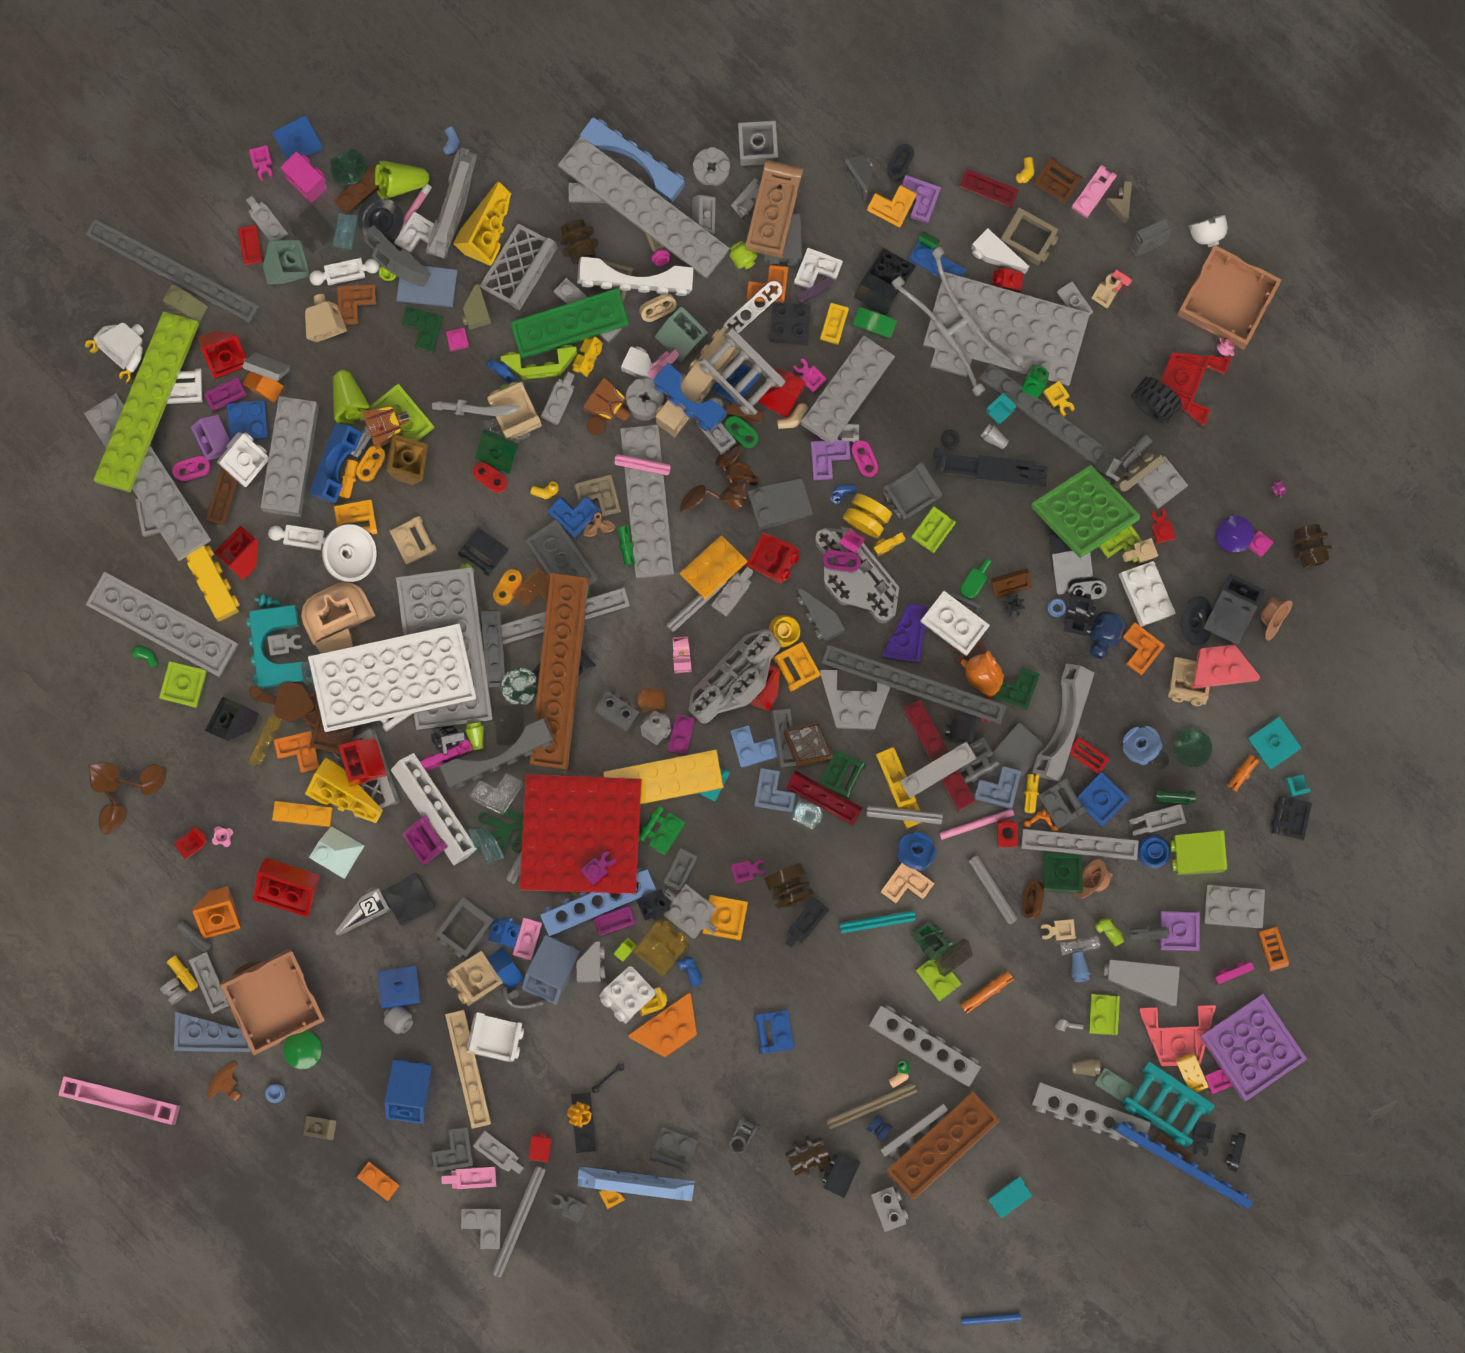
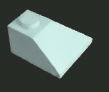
[309,826,364,879]

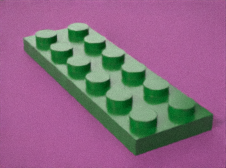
[511,288,630,359]

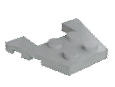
[820,670,890,730]

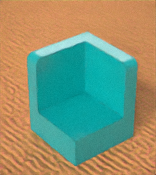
[986,393,1017,425]
[1284,774,1311,798]

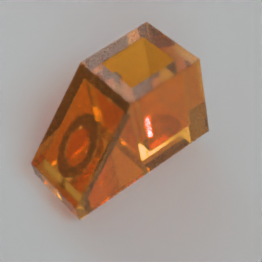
[638,688,666,712]

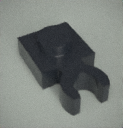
[1192,1120,1216,1156]

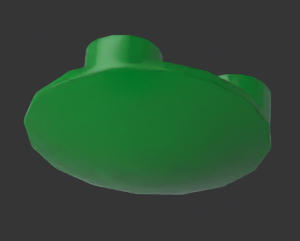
[283,1031,322,1069]

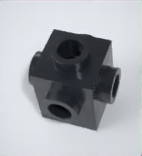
[636,889,670,921]

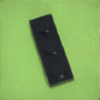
[571,1092,596,1153]

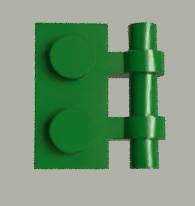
[639,806,686,856]

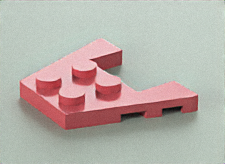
[1139,1005,1216,1066]

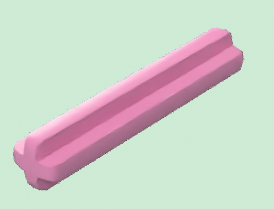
[614,454,671,475]

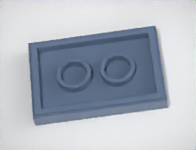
[396,266,458,308]

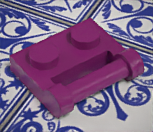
[402,815,448,866]

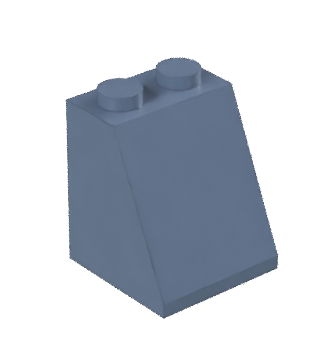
[522,935,580,1005]

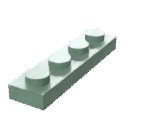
[1094,1068,1171,1121]

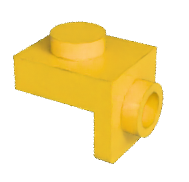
[639,987,667,1016]

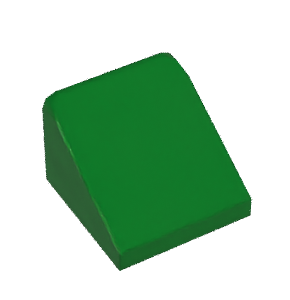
[918,232,940,251]

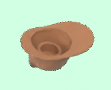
[1261,597,1293,641]
[1072,859,1113,898]

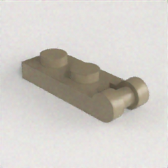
[1112,451,1164,491]

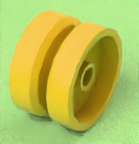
[843,493,892,538]

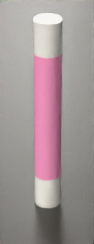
[399,184,432,234]

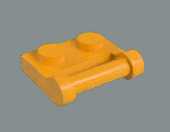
[334,500,378,535]
[772,642,821,692]

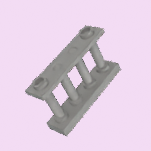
[697,328,786,415]
[880,1104,948,1162]

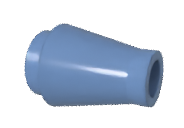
[1071,952,1090,982]

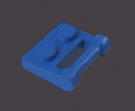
[754,1010,794,1054]

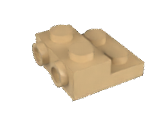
[1168,657,1210,706]
[447,951,503,1006]

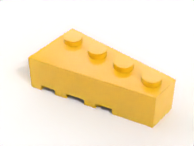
[186,545,240,622]

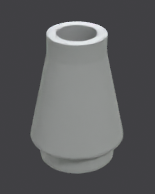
[980,424,1009,450]

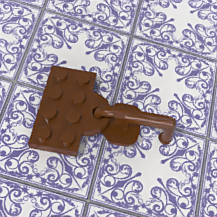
[249,682,355,755]

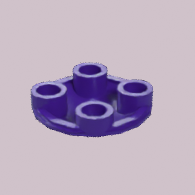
[1216,516,1254,552]

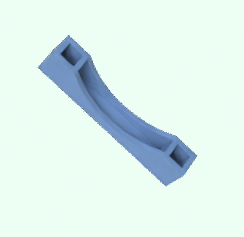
[580,118,685,204]

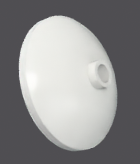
[322,524,377,582]

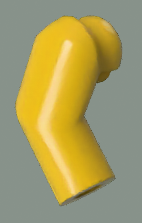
[1016,157,1034,183]
[530,481,559,499]

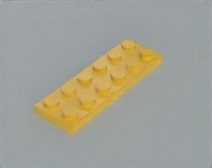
[604,750,724,804]

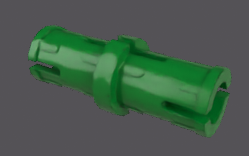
[617,526,636,566]

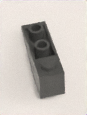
[796,588,845,643]

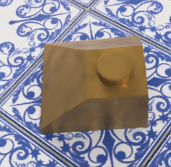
[387,434,428,485]

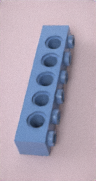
[540,867,656,936]

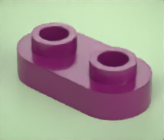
[822,550,861,573]

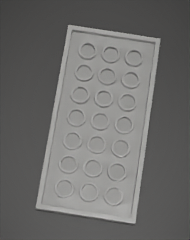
[923,272,1090,387]
[396,567,493,730]

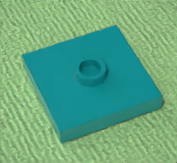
[1247,717,1302,770]

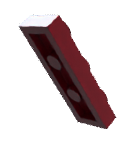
[959,169,1019,209]

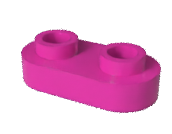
[852,441,878,478]
[172,456,211,482]

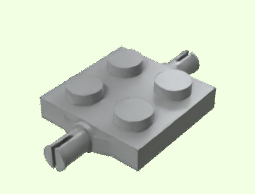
[664,884,718,939]

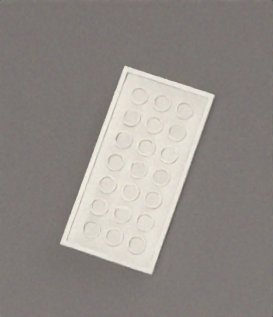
[308,624,476,732]

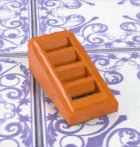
[1258,926,1289,971]

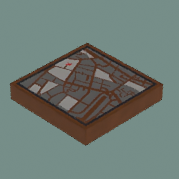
[783,723,833,766]

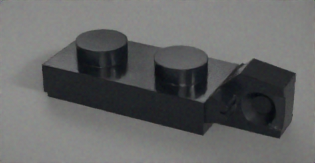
[785,898,829,948]

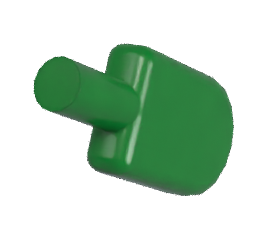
[960,558,992,599]

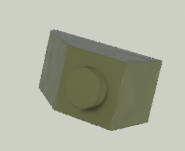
[461,284,491,330]
[163,285,209,323]

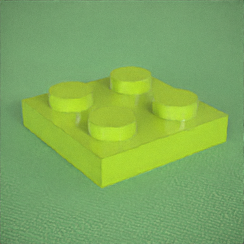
[159,661,207,708]

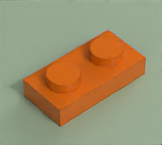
[357,1162,400,1201]

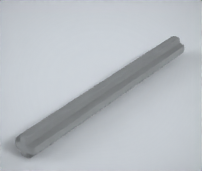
[492,1166,545,1277]

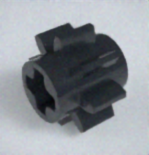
[1001,594,1025,618]

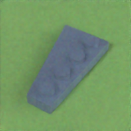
[174,1012,251,1052]

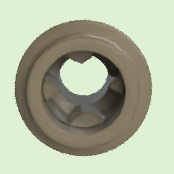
[1072,1057,1101,1076]

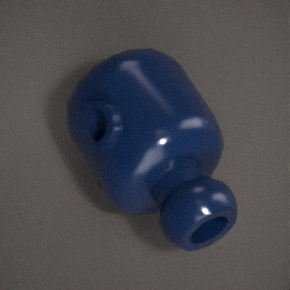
[1090,611,1125,660]

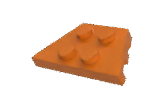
[628,993,697,1057]

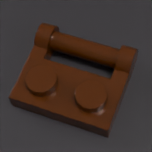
[1033,157,1083,205]

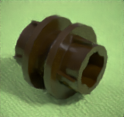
[558,219,599,264]
[1291,524,1332,568]
[785,1136,831,1178]

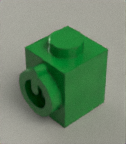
[1021,364,1049,398]

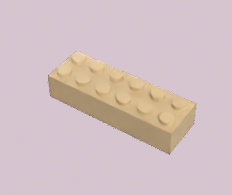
[655,326,739,438]

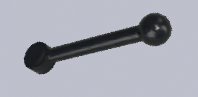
[592,1063,624,1093]

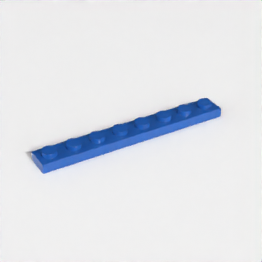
[1112,1121,1253,1209]

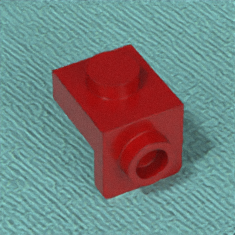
[992,268,1023,292]
[174,827,207,860]

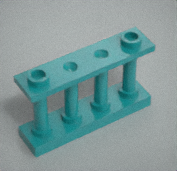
[1121,1062,1215,1147]

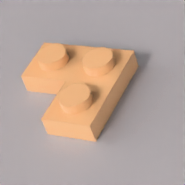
[880,863,935,904]

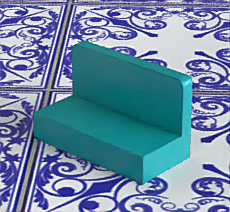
[987,1177,1032,1218]

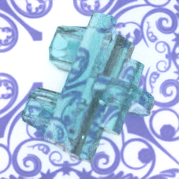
[333,213,358,250]

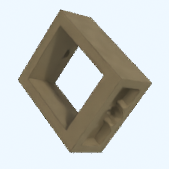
[1000,208,1059,266]

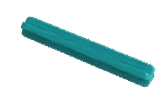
[839,910,916,933]

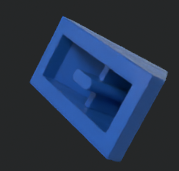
[487,947,525,990]

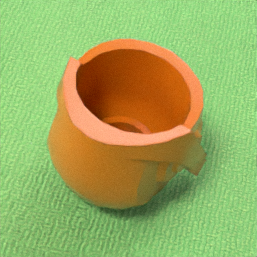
[961,651,1004,696]

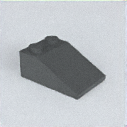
[748,478,813,531]

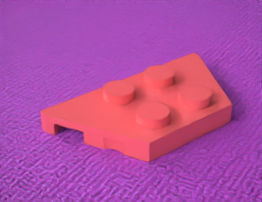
[1192,645,1260,689]

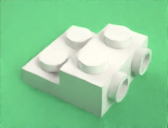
[217,432,269,487]

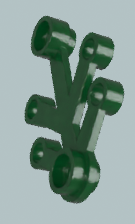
[470,805,524,860]

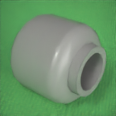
[384,1006,413,1034]

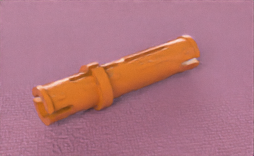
[960,970,1014,1014]

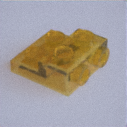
[633,920,689,977]

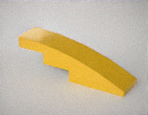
[876,747,922,829]

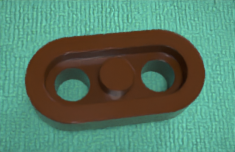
[1021,880,1045,920]

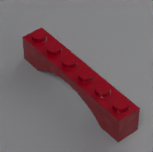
[902,700,975,812]

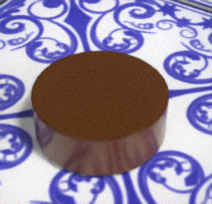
[587,416,606,436]

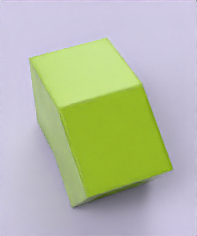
[614,938,637,962]

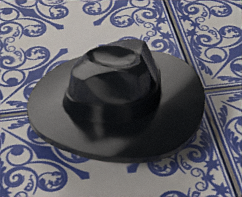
[358,197,404,241]
[1181,596,1212,645]

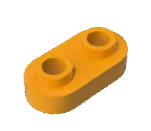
[356,446,386,482]
[493,569,522,606]

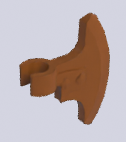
[207,1062,242,1102]

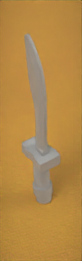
[432,399,520,416]

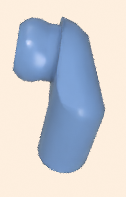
[443,127,460,155]

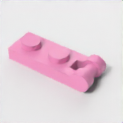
[1072,165,1117,218]

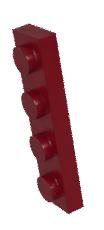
[786,770,863,825]

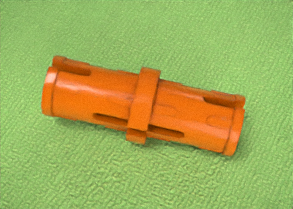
[1227,754,1259,792]

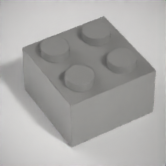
[738,121,778,166]

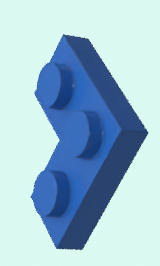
[548,497,601,538]

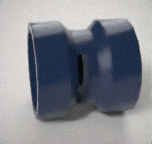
[866,1115,893,1142]

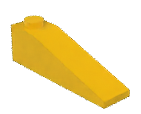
[453,182,511,266]
[305,758,383,823]

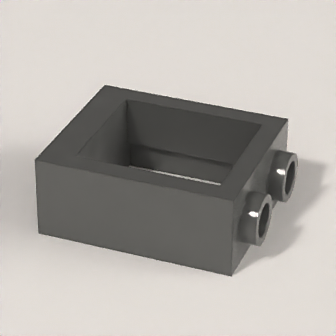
[435,897,494,958]

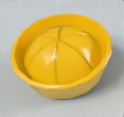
[769,615,801,648]

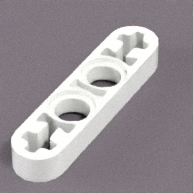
[724,281,783,333]

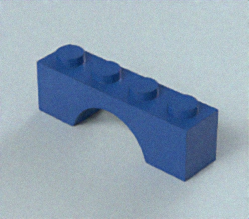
[653,363,726,433]
[309,424,362,503]

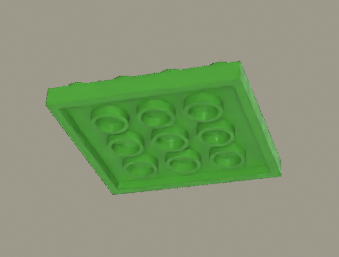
[1031,465,1140,559]

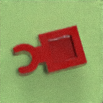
[1151,508,1176,544]

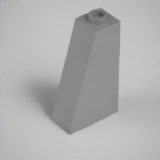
[1103,960,1180,1007]

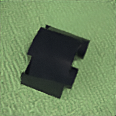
[1063,595,1096,636]

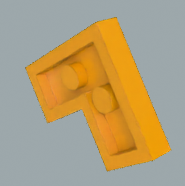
[867,185,918,228]

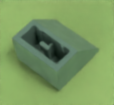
[655,306,708,364]

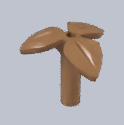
[583,511,616,537]

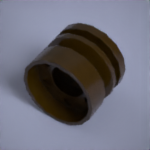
[764,863,814,909]

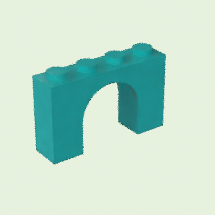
[247,605,306,689]

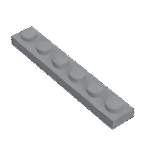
[1021,829,1139,861]

